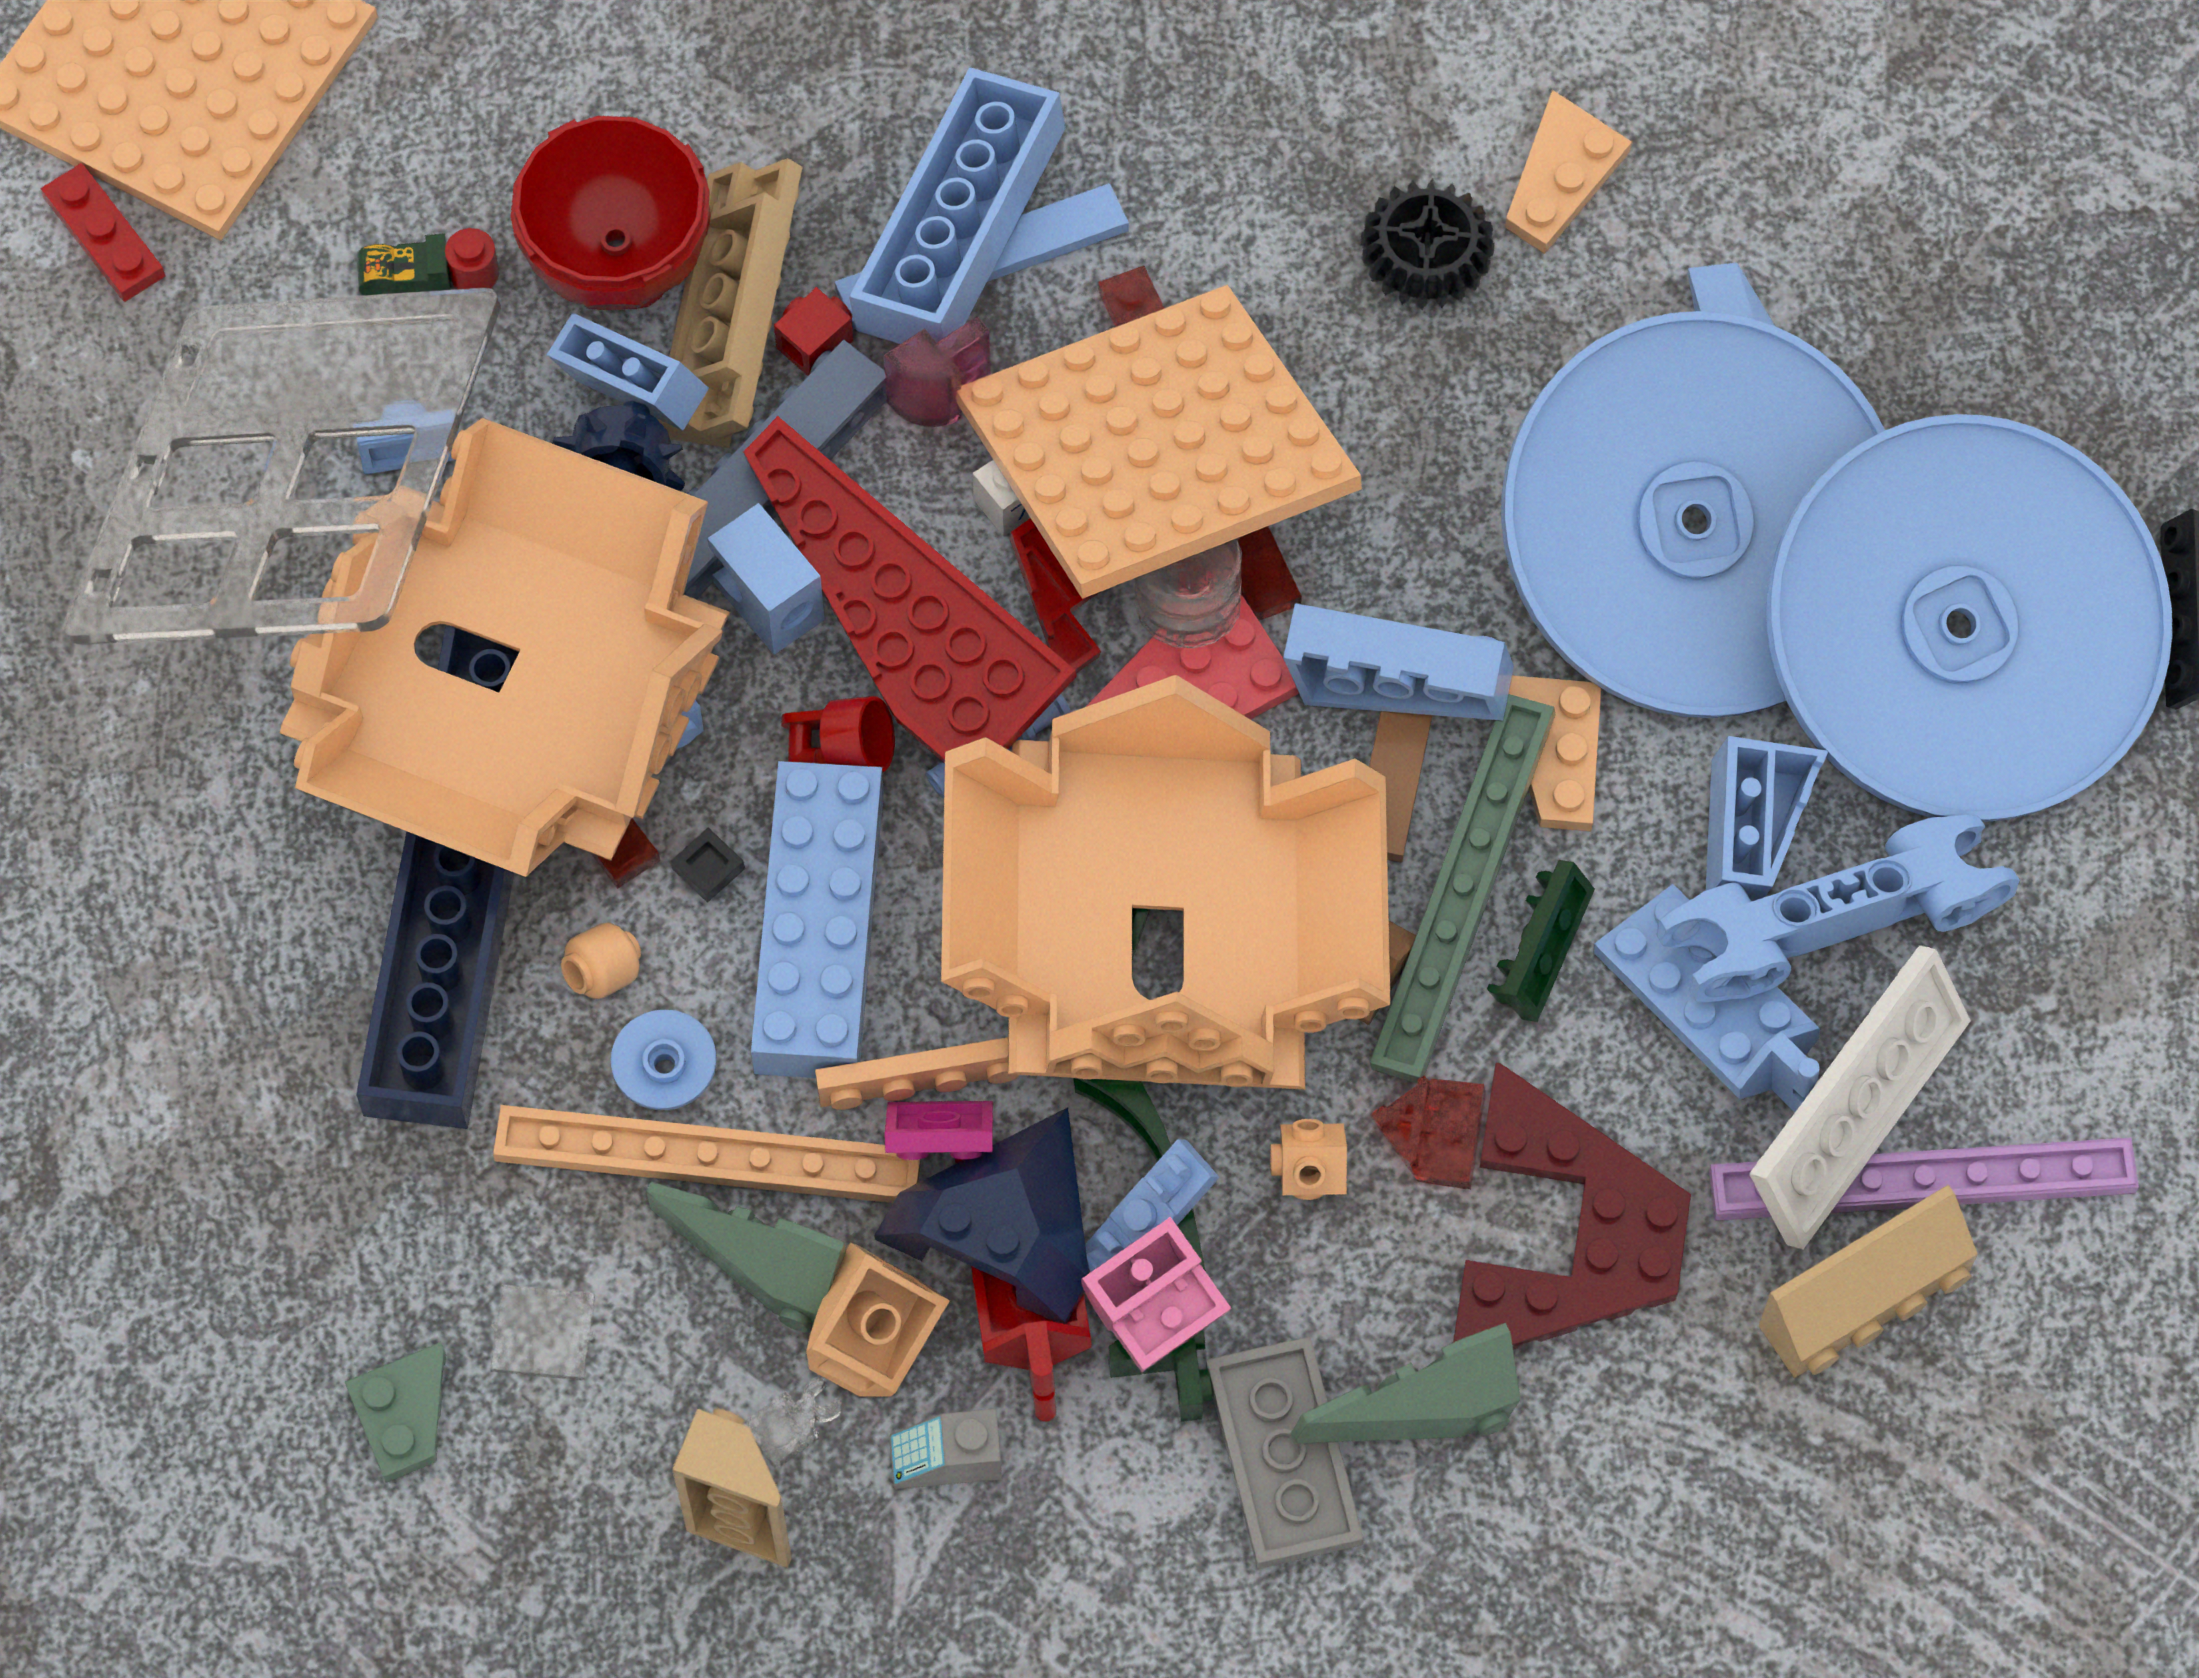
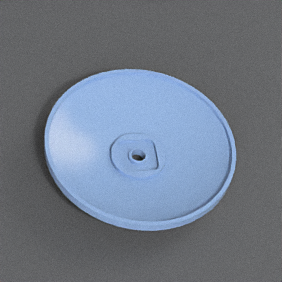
[1501,311,1885,718]
[1766,414,2172,822]

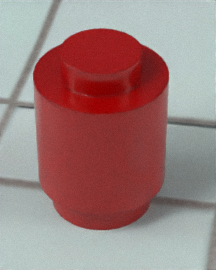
[445,228,499,296]

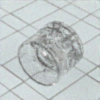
[1134,538,1242,648]

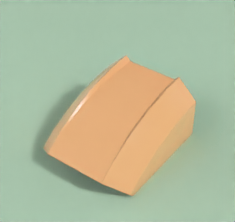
[806,1242,950,1397]

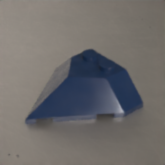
[874,1107,1089,1324]

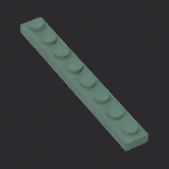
[1370,694,1556,1085]

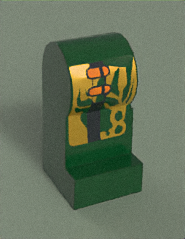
[357,234,452,300]

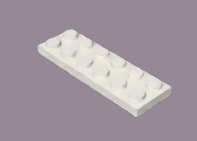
[1749,945,1971,1249]

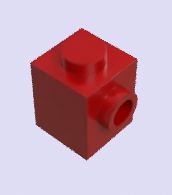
[774,287,853,376]

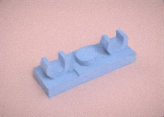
[1085,1139,1220,1272]

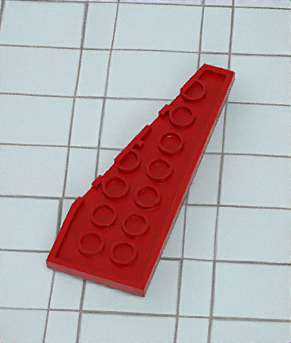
[743,416,1077,764]

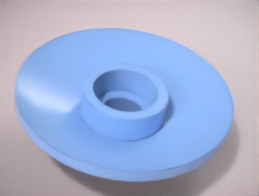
[611,1009,717,1110]

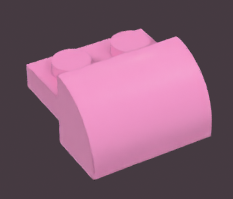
[1081,1217,1231,1372]

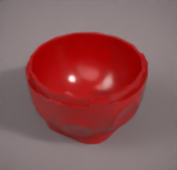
[510,116,710,310]

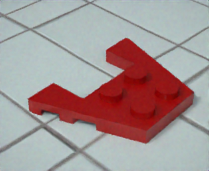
[1009,518,1221,673]

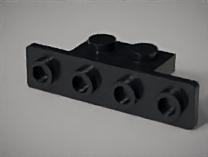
[2160,509,2199,710]

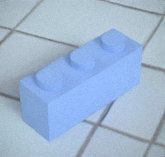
[547,313,709,431]

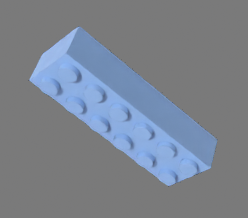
[849,67,1065,358]
[751,761,884,1078]

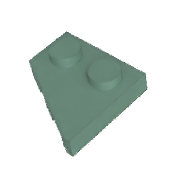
[345,1342,446,1483]

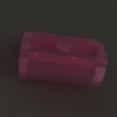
[884,316,991,427]

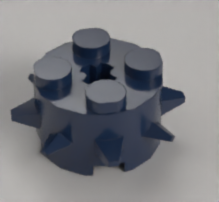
[551,401,685,491]

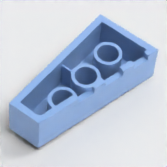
[1283,603,1514,721]

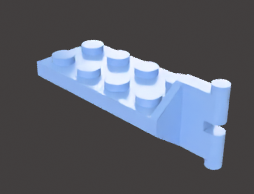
[1594,884,1820,1113]

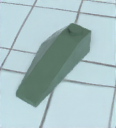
[646,1182,846,1332]
[1291,1323,1521,1443]

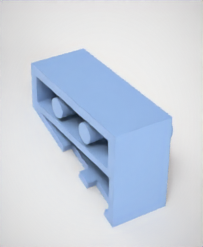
[1706,736,1828,901]

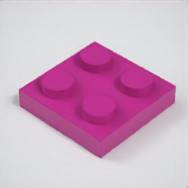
[885,1101,993,1160]

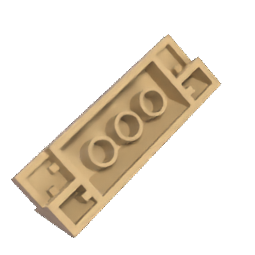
[658,158,802,448]

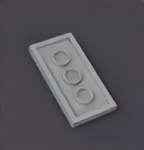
[1206,1336,1364,1569]

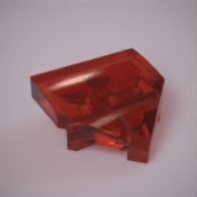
[1370,1075,1486,1190]

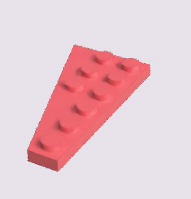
[1086,565,1299,720]

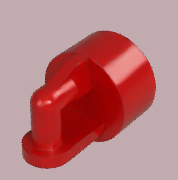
[781,696,895,773]

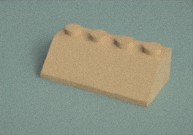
[1758,1184,1978,1378]
[672,1409,792,1568]

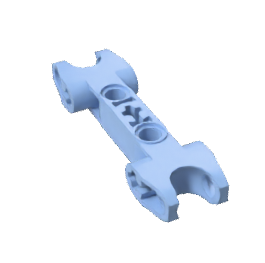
[1656,814,2020,1002]

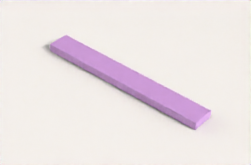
[1709,1137,2139,1221]

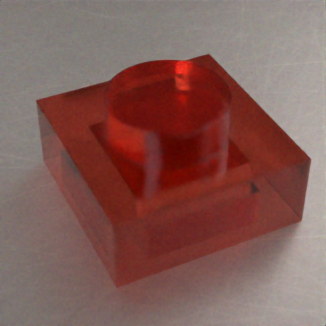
[591,818,660,889]

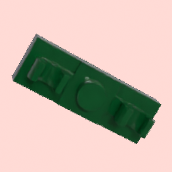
[1487,860,1595,1022]

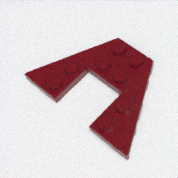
[1453,1063,1691,1350]

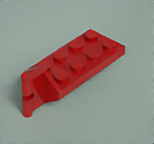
[955,1158,1091,1422]

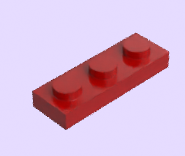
[40,163,166,302]

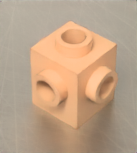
[1270,1119,1347,1200]

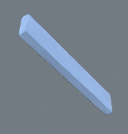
[834,183,1129,330]

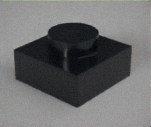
[671,827,745,903]

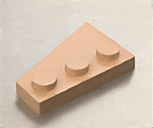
[1505,90,1632,254]
[1508,675,1601,832]

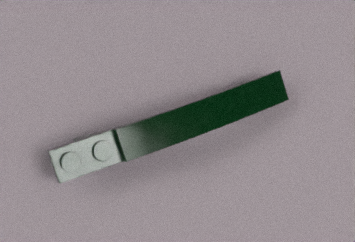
[1073,1078,1212,1422]

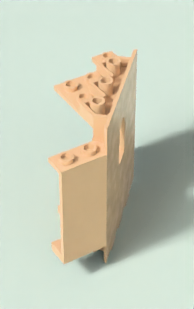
[280,418,730,877]
[941,675,1390,1090]

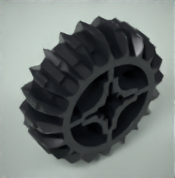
[1360,178,1495,309]

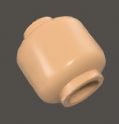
[561,922,641,999]

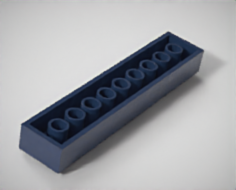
[356,625,519,1129]

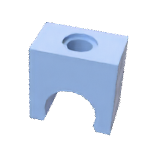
[707,503,825,655]

